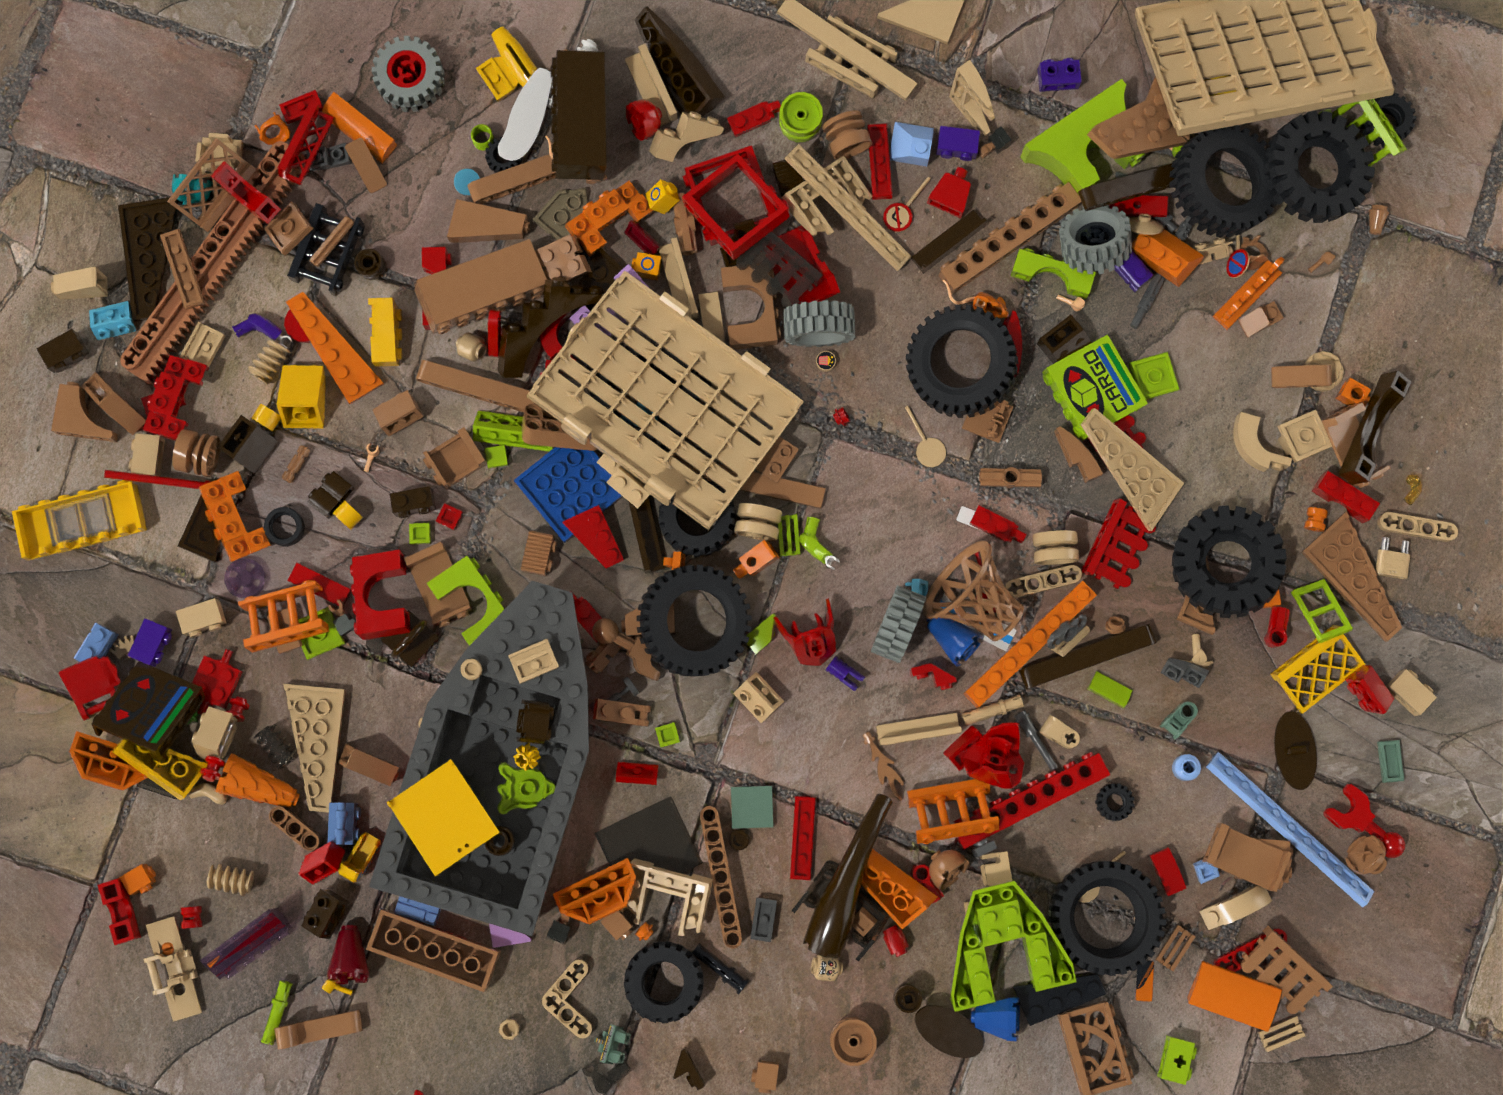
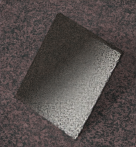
[594,796,703,890]

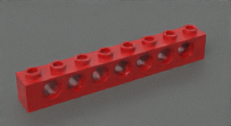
[954,752,1110,849]

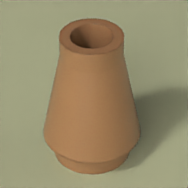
[1369,205,1389,235]

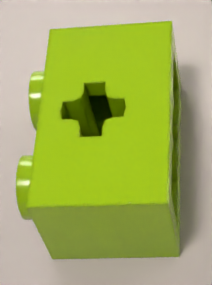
[1157,1035,1197,1085]

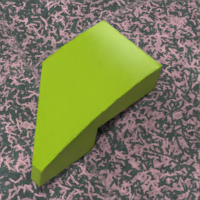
[746,613,776,654]

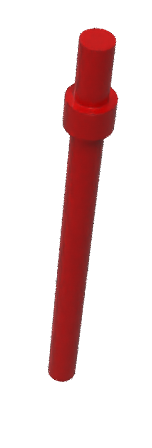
[104,470,212,489]

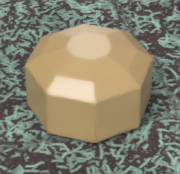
[499,1019,520,1040]

